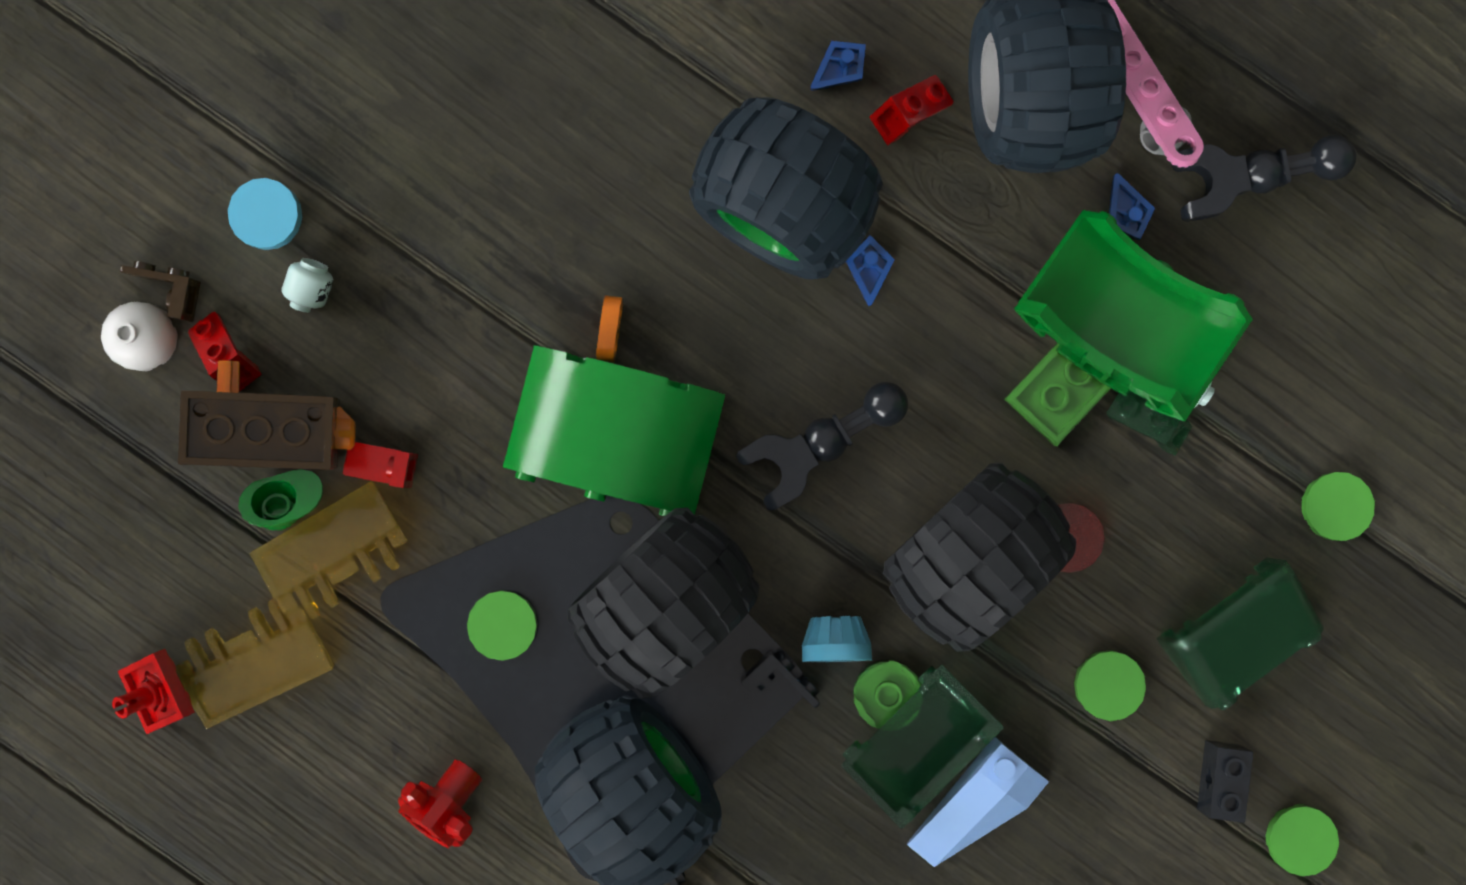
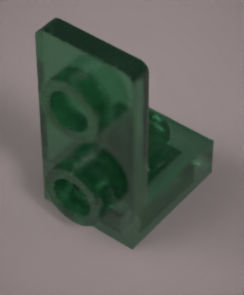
[1107,391,1193,456]

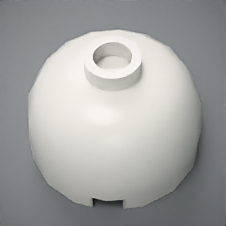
[101,302,178,372]

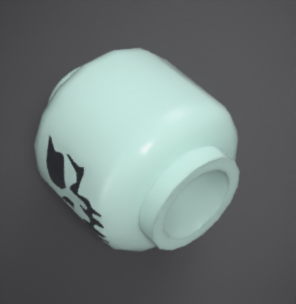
[282,258,334,313]

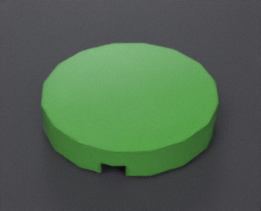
[1302,472,1375,541]
[467,590,538,661]
[1074,650,1146,721]
[853,660,923,730]
[1265,804,1339,876]

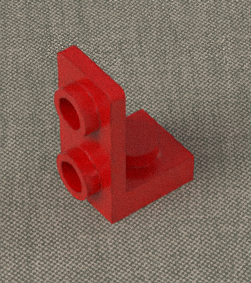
[869,75,954,146]
[188,312,262,391]
[343,442,418,488]

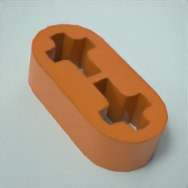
[596,295,623,363]

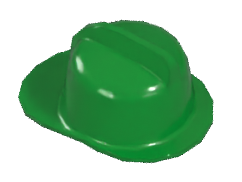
[238,469,323,531]

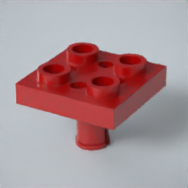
[112,648,195,734]

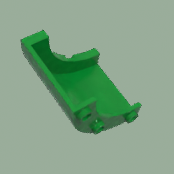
[1014,210,1253,422]
[503,345,726,516]

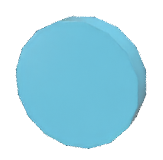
[228,178,302,250]
[802,616,872,662]

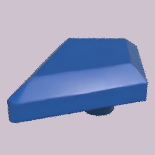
[810,41,866,91]
[1109,173,1155,241]
[846,235,895,306]

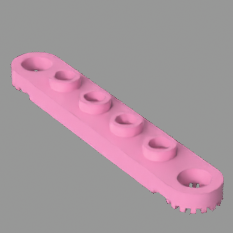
[1107,0,1204,168]

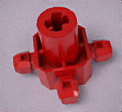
[398,759,483,849]

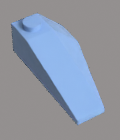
[907,736,1049,867]

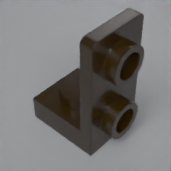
[120,261,201,322]

